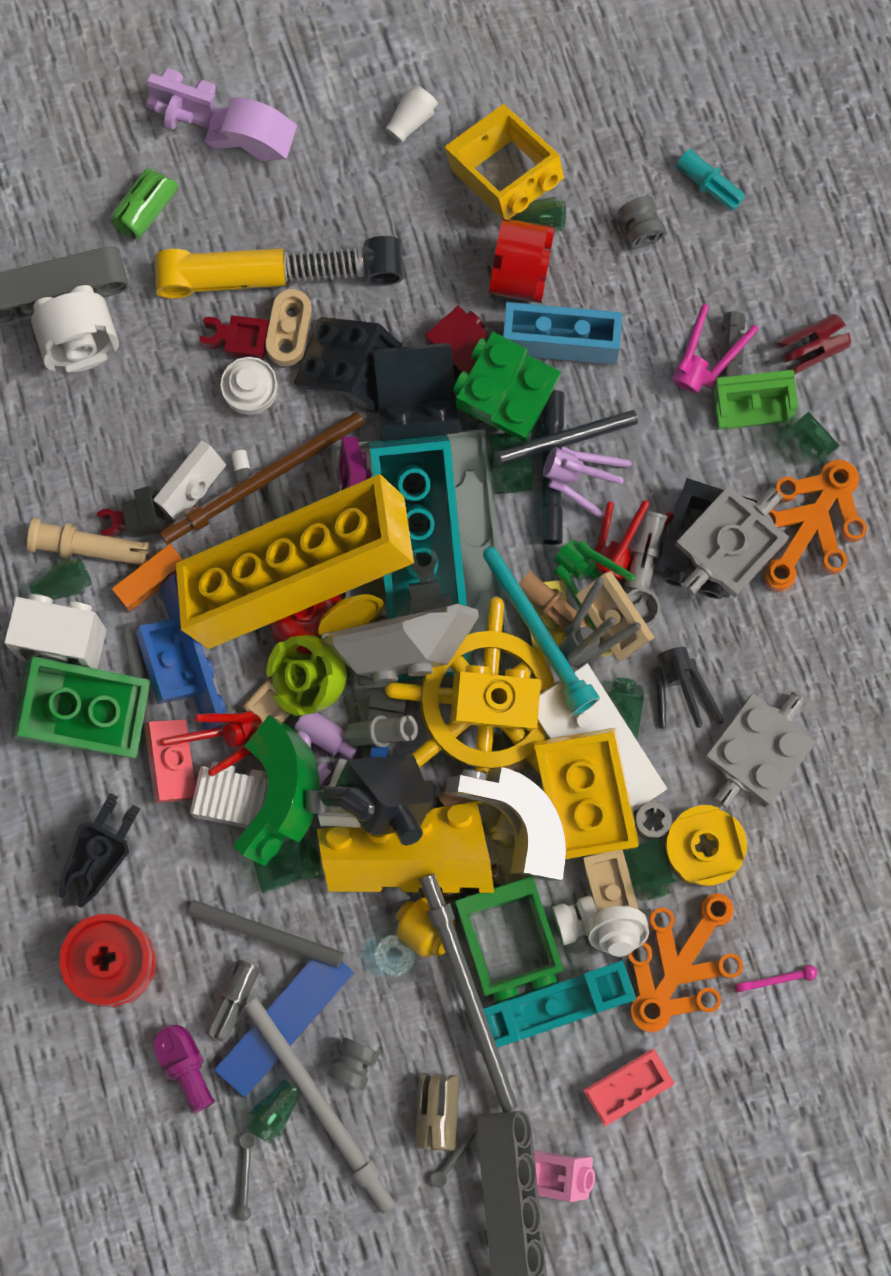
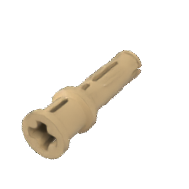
[27,517,149,566]

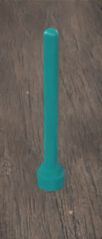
[483,547,600,716]

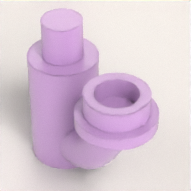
[294,713,359,788]

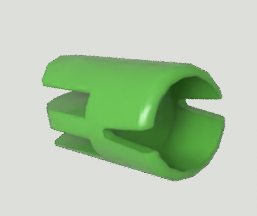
[110,168,179,239]

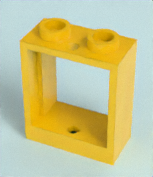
[444,103,564,220]

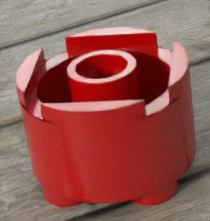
[489,219,555,304]

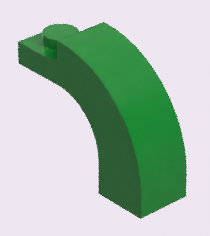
[233,715,320,866]

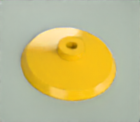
[318,594,384,635]

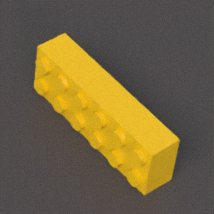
[176,474,414,649]

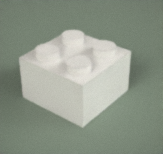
[5,594,107,669]

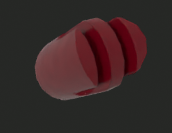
[774,314,851,375]

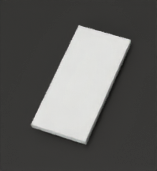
[538,663,667,812]

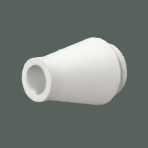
[385,85,438,143]

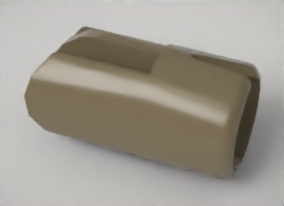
[414,1073,460,1151]

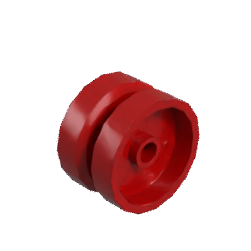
[59,914,157,1008]

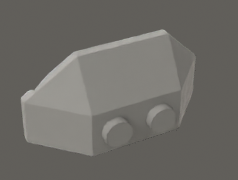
[320,604,479,683]

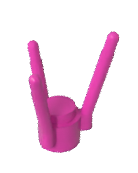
[671,304,758,393]

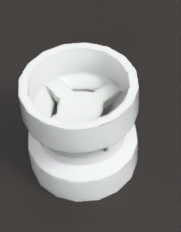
[551,895,597,946]

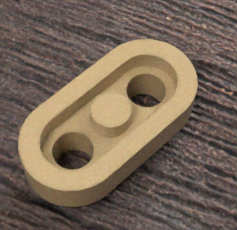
[266,289,312,366]

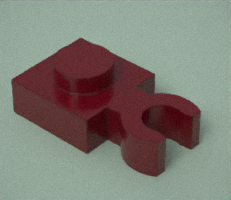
[199,315,270,361]

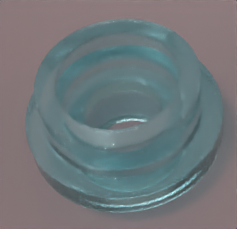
[375,935,415,977]

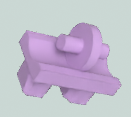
[147,68,216,130]

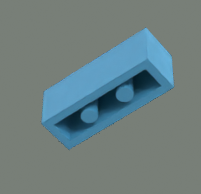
[503,302,623,365]

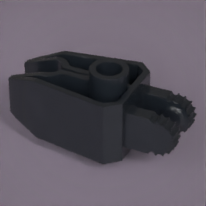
[59,793,140,908]

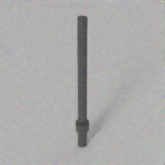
[419,873,518,1112]

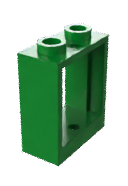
[455,876,564,1002]

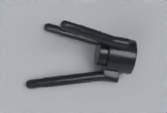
[653,647,724,729]

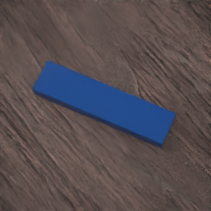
[215,959,354,1098]

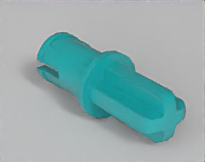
[675,148,745,211]

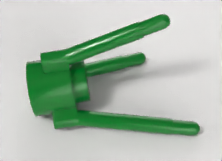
[554,539,636,630]

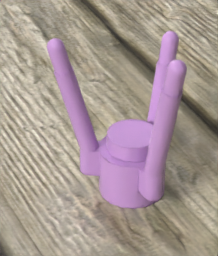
[543,446,632,520]

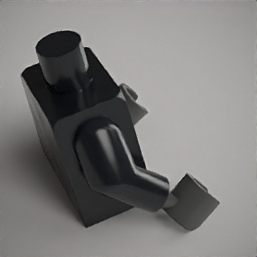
[305,755,435,846]

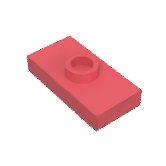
[144,719,196,803]
[582,1048,675,1127]

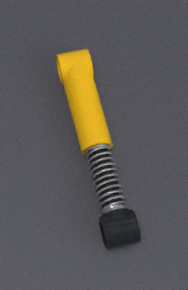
[154,236,404,299]

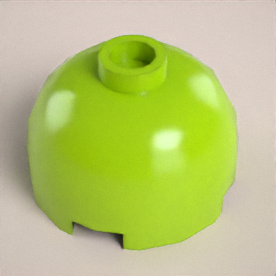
[266,635,347,716]

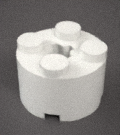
[31,285,119,373]

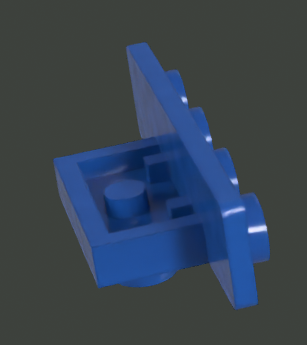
[135,574,226,730]

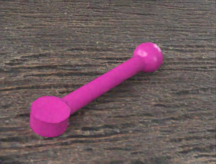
[734,965,818,993]

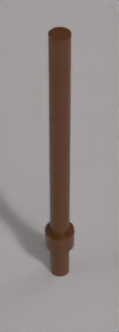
[159,411,365,545]

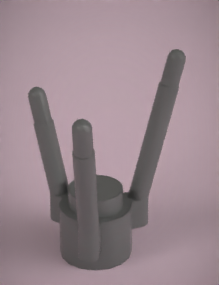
[559,577,641,668]

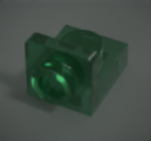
[775,411,840,466]
[488,433,533,494]
[603,677,644,741]
[623,838,678,901]
[253,839,321,893]

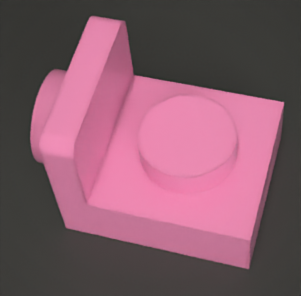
[534,1150,595,1202]

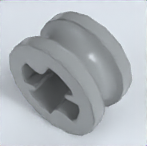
[634,802,672,840]

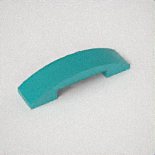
[475,960,637,1054]

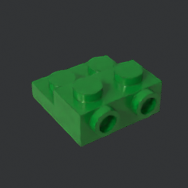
[453,332,562,442]

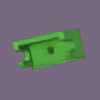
[712,370,798,430]

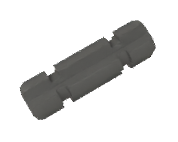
[719,311,746,378]

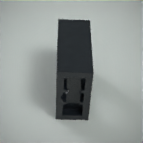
[655,478,758,599]

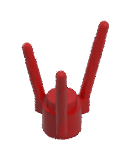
[594,500,674,581]
[160,711,263,777]

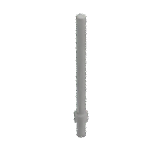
[243,997,396,1214]

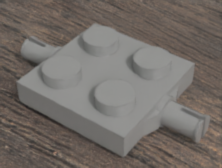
[675,485,789,598]
[704,692,816,808]

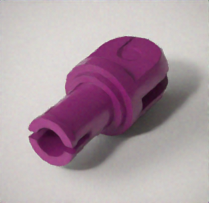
[153,1025,215,1114]

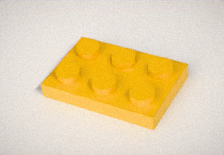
[534,727,639,859]

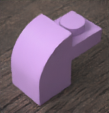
[204,97,297,161]

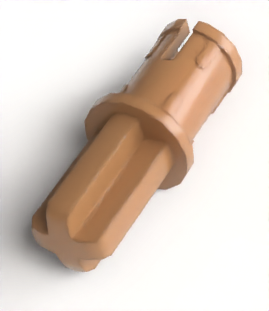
[519,571,587,631]

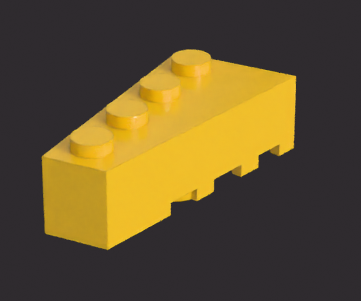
[317,801,494,893]

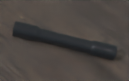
[539,390,565,545]

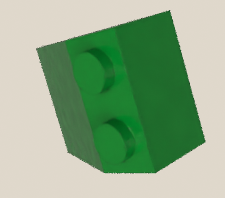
[11,656,151,759]

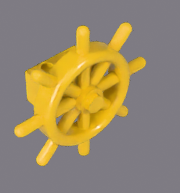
[385,597,566,804]

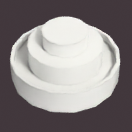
[220,357,278,415]
[587,906,649,957]

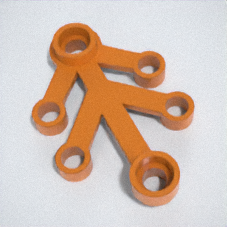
[763,460,867,592]
[627,893,743,1032]

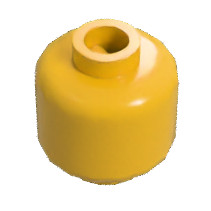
[396,897,457,958]

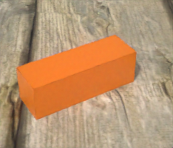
[111,544,183,613]

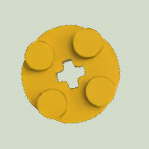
[665,805,747,887]

